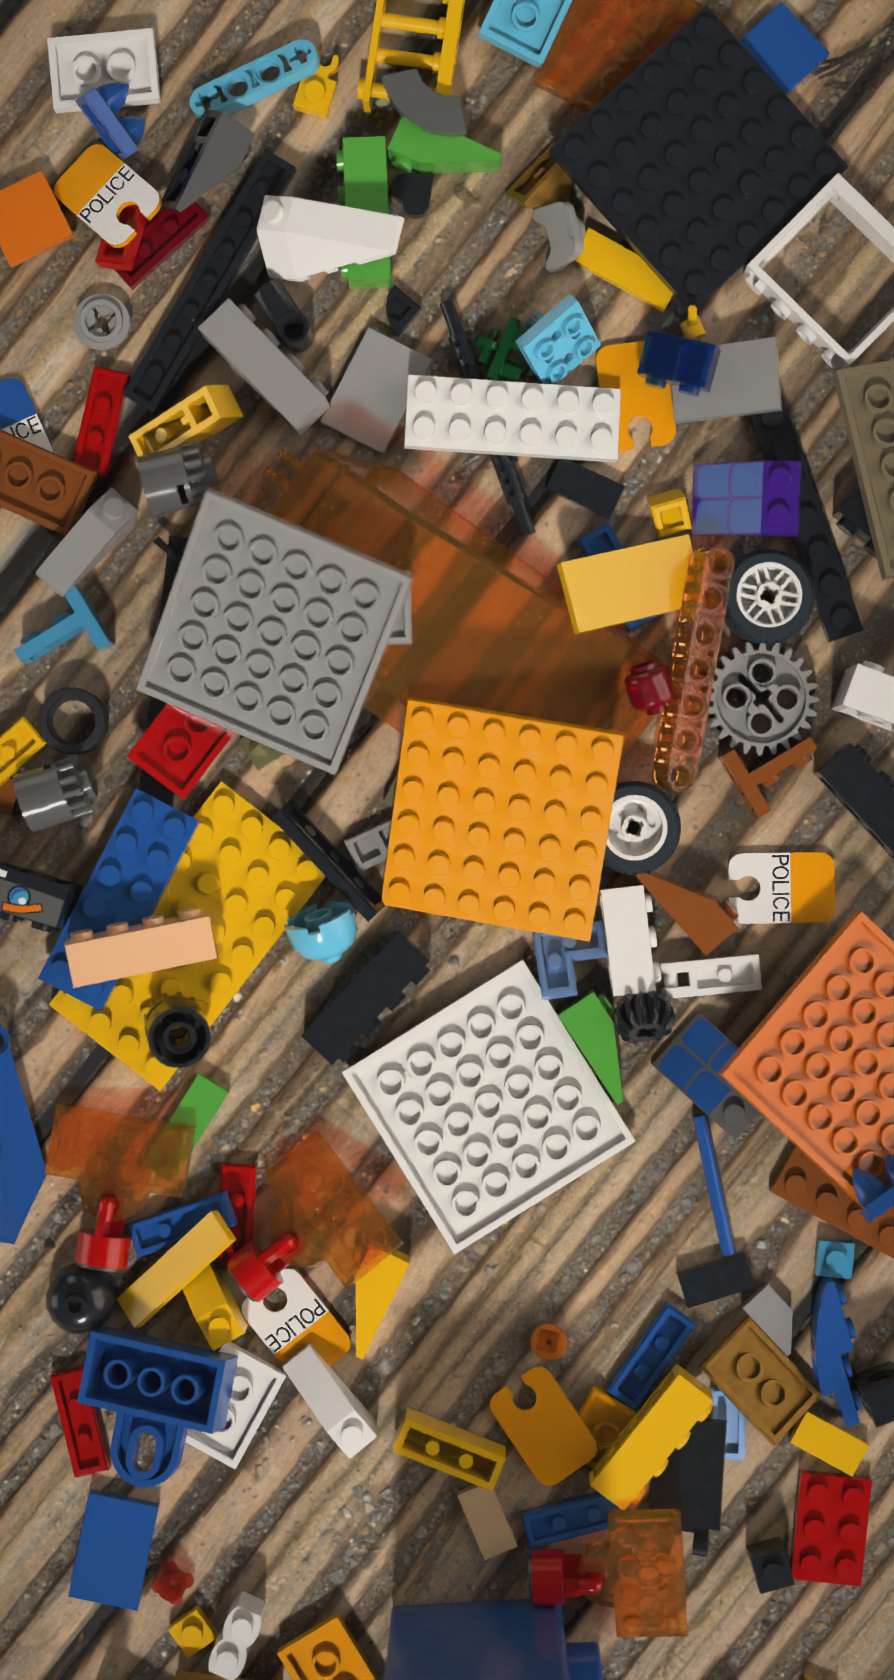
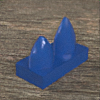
[75,82,145,160]
[852,1154,894,1224]

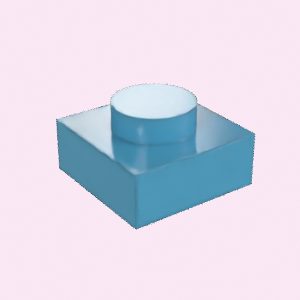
[814,1238,855,1279]

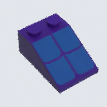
[692,461,802,537]

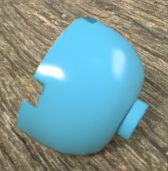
[284,899,357,964]

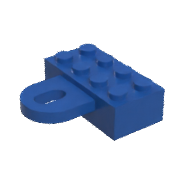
[77,1326,238,1488]

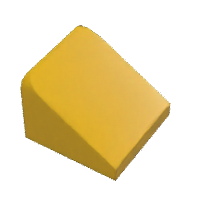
[647,488,692,538]

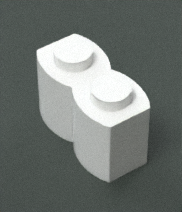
[208,1591,265,1680]

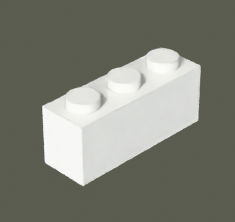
[599,884,661,997]

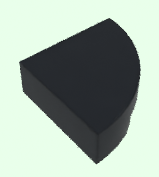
[386,285,421,337]

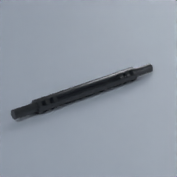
[440,299,536,537]

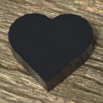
[391,173,433,219]

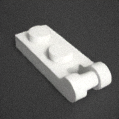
[659,954,762,999]

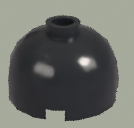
[46,1263,118,1334]

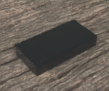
[546,459,625,520]
[676,1251,756,1308]

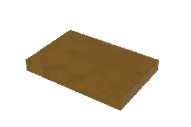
[698,1316,821,1446]

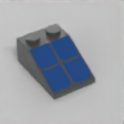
[651,1011,760,1140]

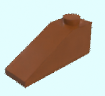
[635,871,739,955]

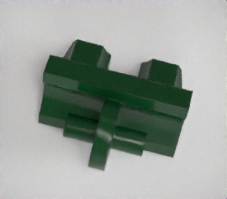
[473,316,527,382]

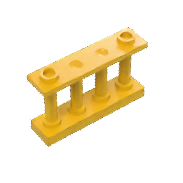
[357,0,465,113]

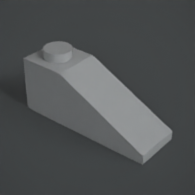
[36,487,138,597]

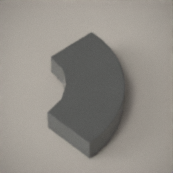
[382,68,467,136]

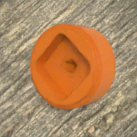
[530,1323,568,1361]

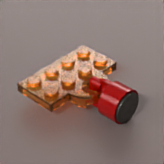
[45,1103,196,1272]
[226,1130,404,1302]
[528,1509,688,1637]

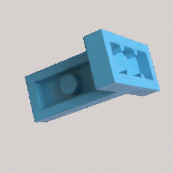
[14,584,115,665]

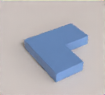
[532,920,607,1001]

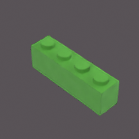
[336,136,392,290]

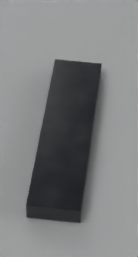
[271,801,386,922]

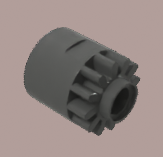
[137,442,219,517]
[13,756,98,832]

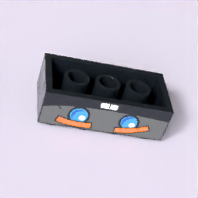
[0,861,82,932]

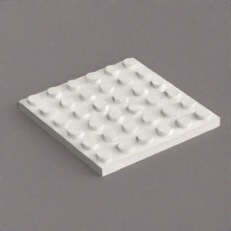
[342,959,635,1254]

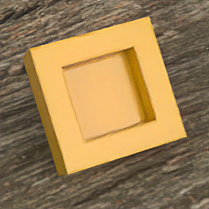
[168,1605,218,1658]

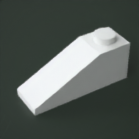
[282,1343,377,1459]

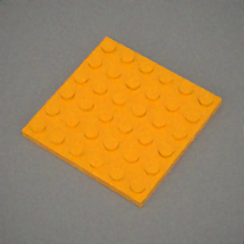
[381,697,625,942]

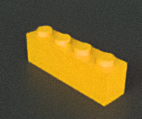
[589,1363,713,1511]

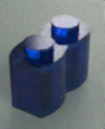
[637,331,721,397]

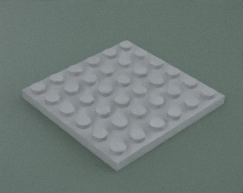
[136,488,414,775]

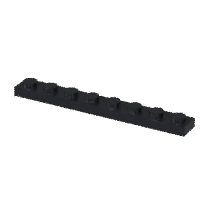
[123,149,297,414]
[749,393,863,643]

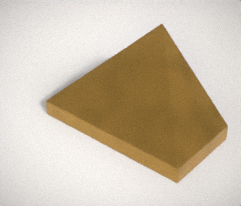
[505,142,572,208]

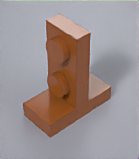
[718,737,818,818]

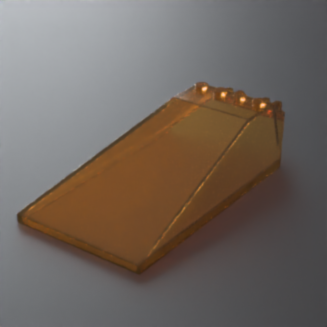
[263,448,683,762]

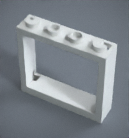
[743,173,894,369]

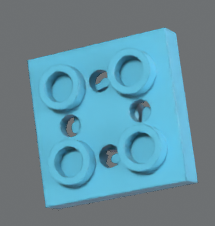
[515,294,601,385]

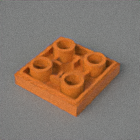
[0,170,75,268]

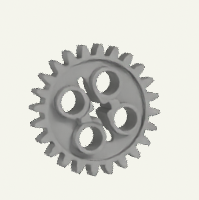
[702,642,819,757]

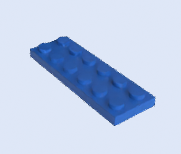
[38,788,201,1011]

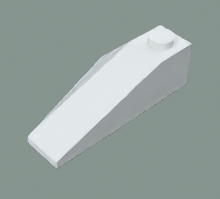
[257,195,404,282]

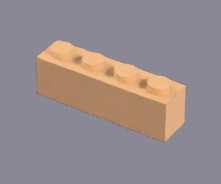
[63,907,217,988]

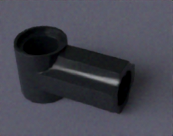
[254,279,314,352]

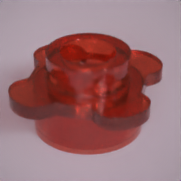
[152,1561,194,1604]

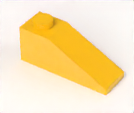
[128,385,244,456]
[353,1238,411,1360]
[166,1247,249,1351]

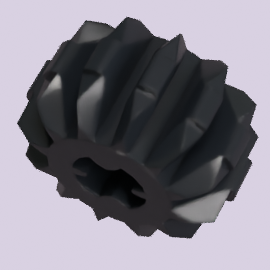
[613,990,675,1044]

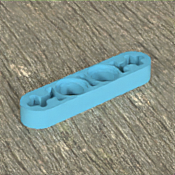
[189,39,320,120]

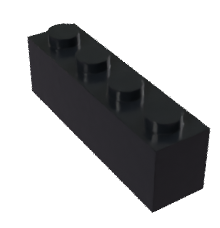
[813,743,894,860]
[301,930,430,1065]

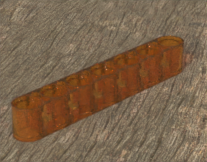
[652,547,734,792]

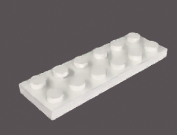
[404,375,621,462]

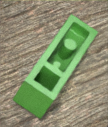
[387,117,502,174]
[557,990,623,1105]

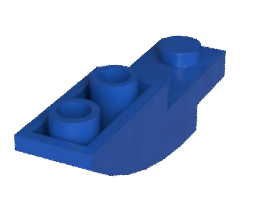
[810,1276,862,1427]

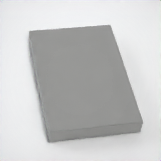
[320,327,432,456]
[670,337,782,424]

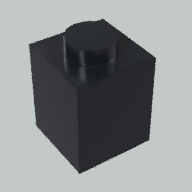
[746,1536,795,1594]

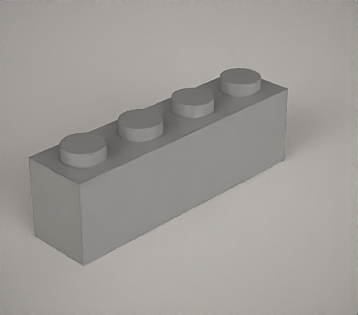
[198,298,330,436]

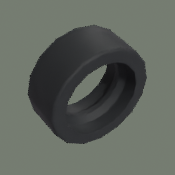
[38,687,109,755]

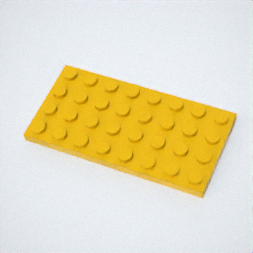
[49,781,326,1091]

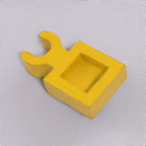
[293,49,339,120]

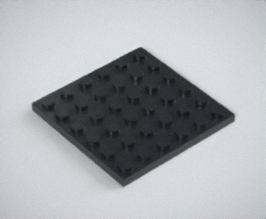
[548,4,849,310]

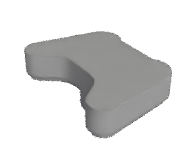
[533,202,585,273]

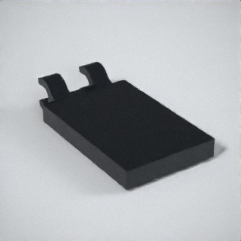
[649,1418,728,1557]

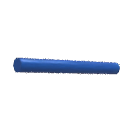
[692,1114,736,1256]

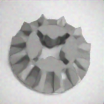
[74,294,131,352]

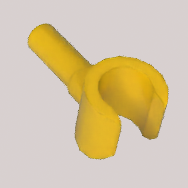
[680,305,706,343]

